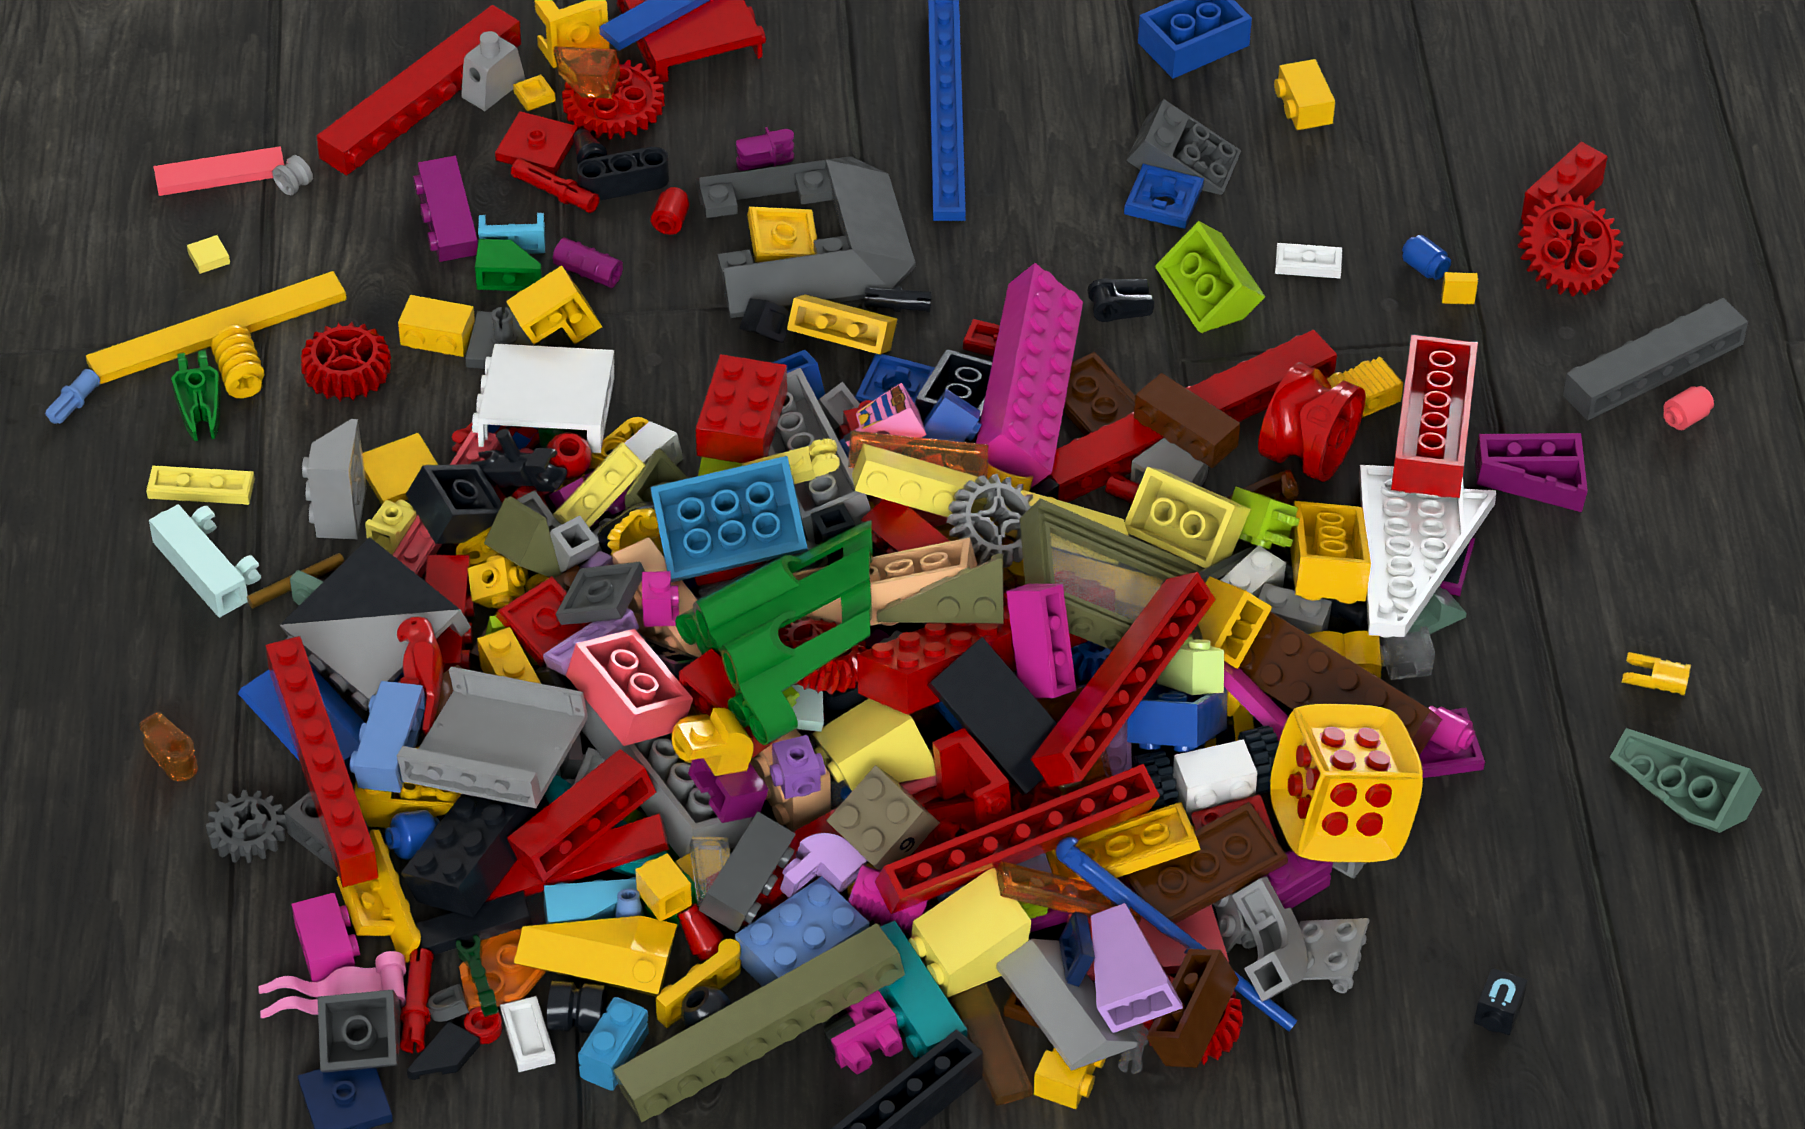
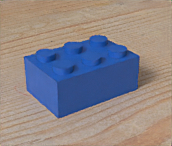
[1138,0,1252,79]
[1127,683,1228,752]

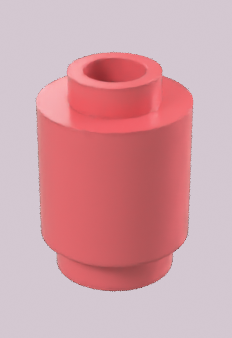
[1664,386,1714,430]

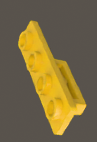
[336,830,421,963]

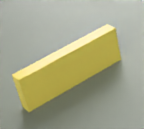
[553,442,646,528]
[146,465,255,505]

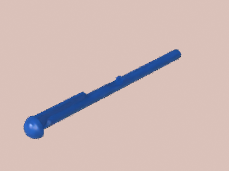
[1056,837,1298,1032]

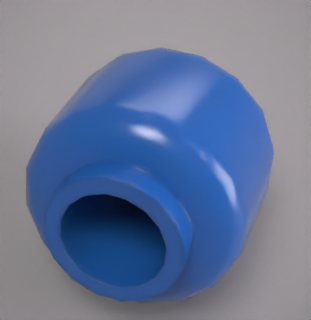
[385,809,440,860]

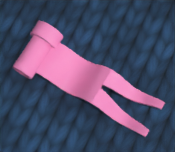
[258,951,406,1018]

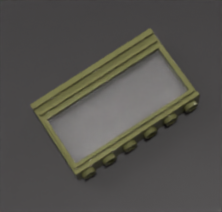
[1020,498,1205,650]

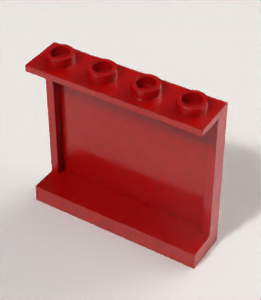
[617,0,766,83]

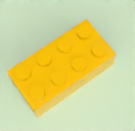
[1289,501,1371,604]

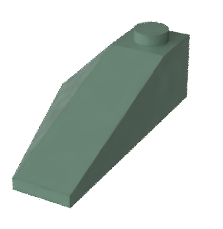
[1610,728,1762,833]

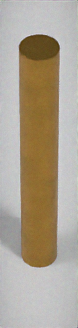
[246,553,344,609]

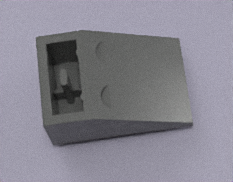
[1126,99,1241,195]

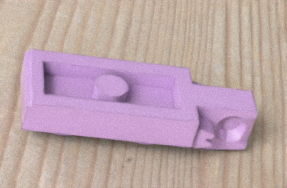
[543,608,639,676]

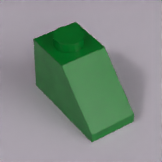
[475,239,542,291]

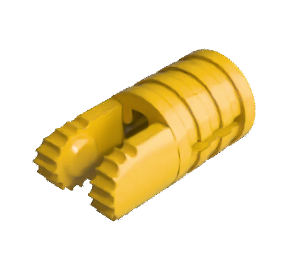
[1622,652,1691,696]

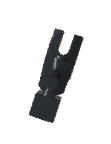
[471,429,567,492]

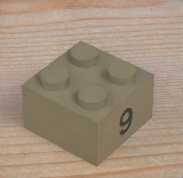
[826,765,940,871]

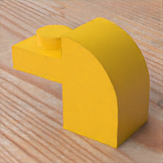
[674,708,754,776]

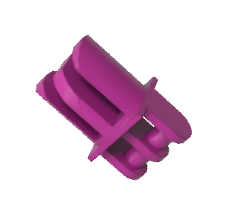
[736,127,794,171]

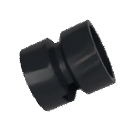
[547,981,607,1033]

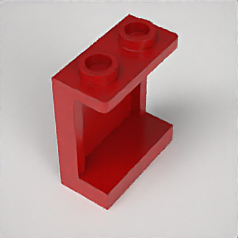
[932,728,1012,829]

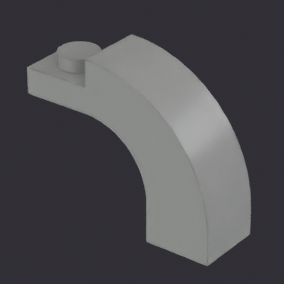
[516,490,599,573]
[1232,876,1308,1002]

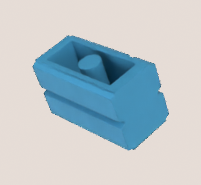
[578,997,649,1090]

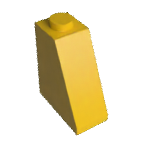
[1198,576,1272,669]

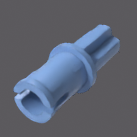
[45,369,100,424]

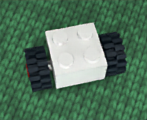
[1132,726,1279,825]

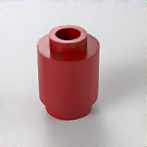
[651,187,690,235]

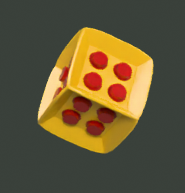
[1270,704,1423,862]

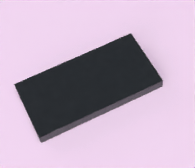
[927,637,1057,796]

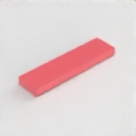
[153,146,284,196]

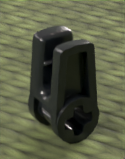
[1087,278,1154,322]

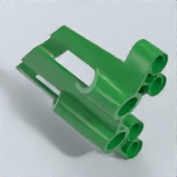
[675,520,873,745]

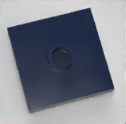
[297,1068,393,1129]

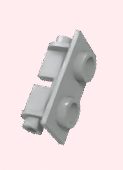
[1213,886,1256,953]

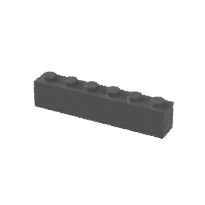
[1563,298,1748,421]

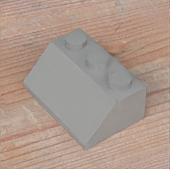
[302,419,367,540]

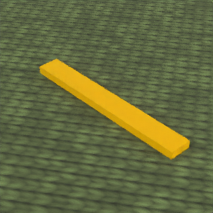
[86,271,347,384]

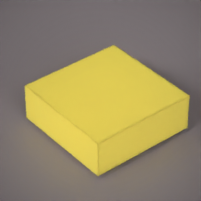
[187,235,230,274]

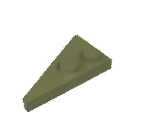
[877,554,1004,623]

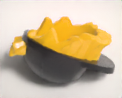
[597,501,664,559]

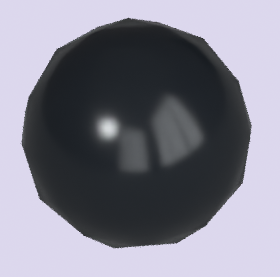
[681,986,732,1029]

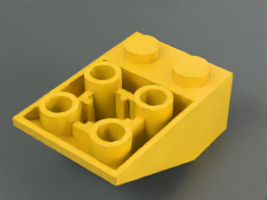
[355,745,461,828]

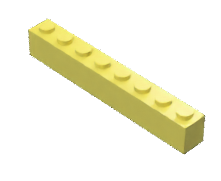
[852,443,1129,566]

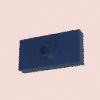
[1059,911,1095,987]

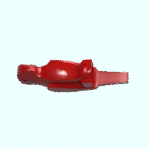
[397,617,444,736]

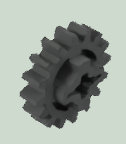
[206,790,287,863]

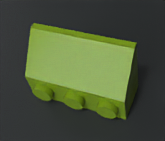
[1155,221,1265,333]

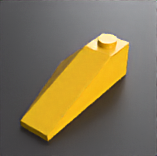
[514,915,677,997]

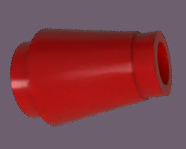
[677,903,724,961]

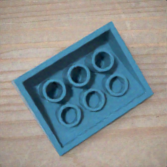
[650,456,808,582]

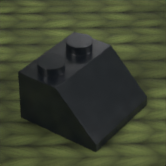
[406,464,503,544]

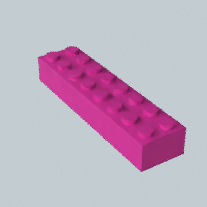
[974,263,1083,488]

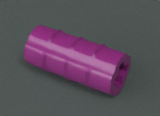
[552,237,623,288]

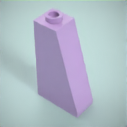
[1091,903,1183,1033]

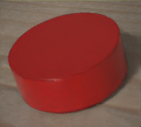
[464,1006,503,1044]

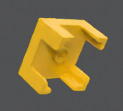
[534,0,610,68]

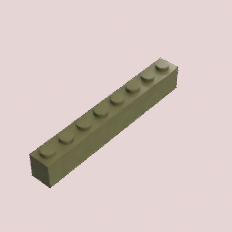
[613,923,905,1123]

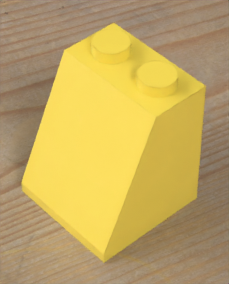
[812,698,936,791]
[909,868,1031,998]

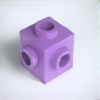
[770,735,825,799]

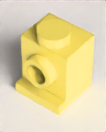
[365,500,417,555]

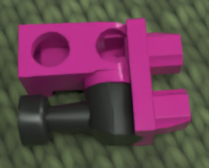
[822,990,903,1075]

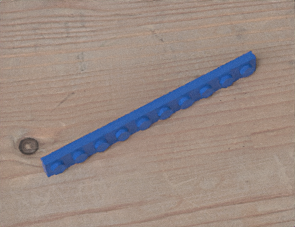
[928,0,966,221]

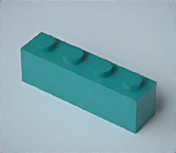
[879,921,967,1058]

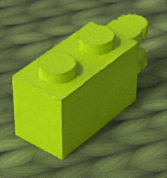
[1231,487,1300,549]

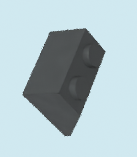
[318,990,402,1073]

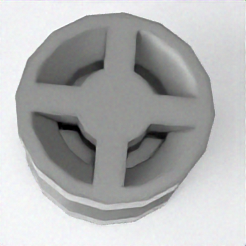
[272,155,313,195]

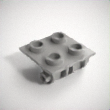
[1299,918,1369,993]

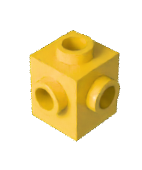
[467,555,526,608]

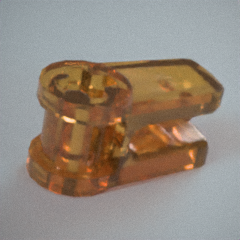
[139,712,198,781]

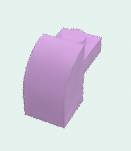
[780,833,868,898]

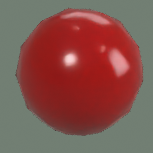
[546,432,593,480]

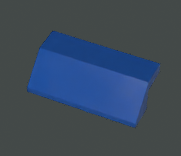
[238,666,365,773]

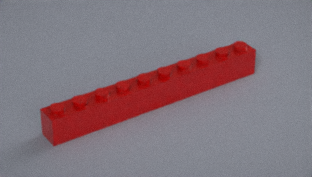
[1038,330,1337,503]

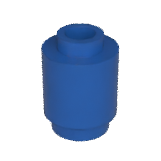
[1402,235,1451,280]

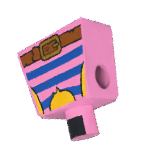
[843,383,927,454]

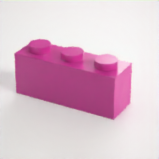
[1006,584,1076,698]

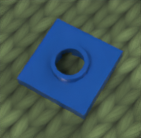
[1124,164,1204,229]
[855,354,935,404]

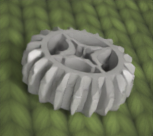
[946,474,1033,568]

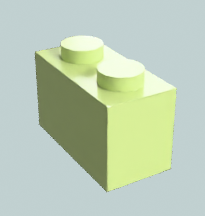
[1157,635,1224,695]

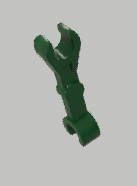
[456,935,498,1017]

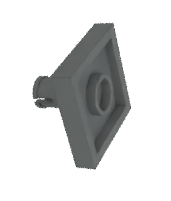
[465,307,539,369]
[555,562,645,625]

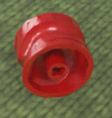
[1258,362,1366,482]

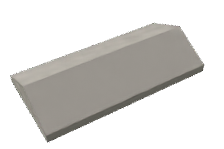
[996,939,1138,1071]

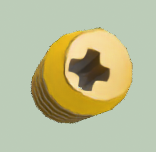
[211,325,265,398]

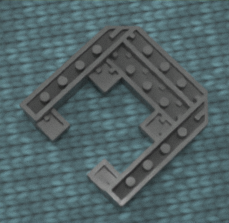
[695,156,916,318]

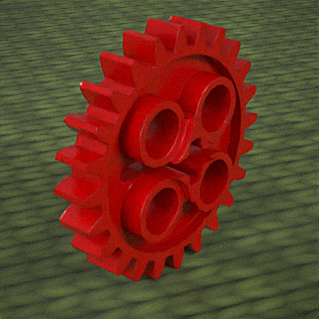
[562,58,665,139]
[1518,193,1623,296]

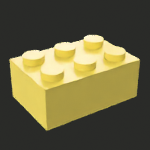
[1125,467,1251,568]

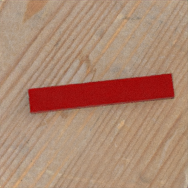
[485,813,669,902]

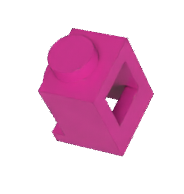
[642,571,679,627]

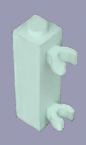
[149,504,261,618]

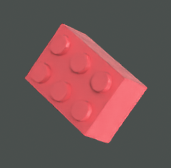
[566,629,693,746]

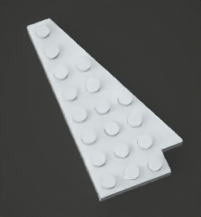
[1359,465,1496,638]

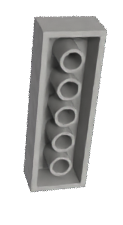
[767,368,871,543]
[581,698,752,858]

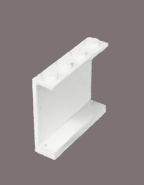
[472,344,614,453]

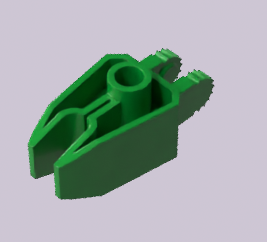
[171,350,221,441]

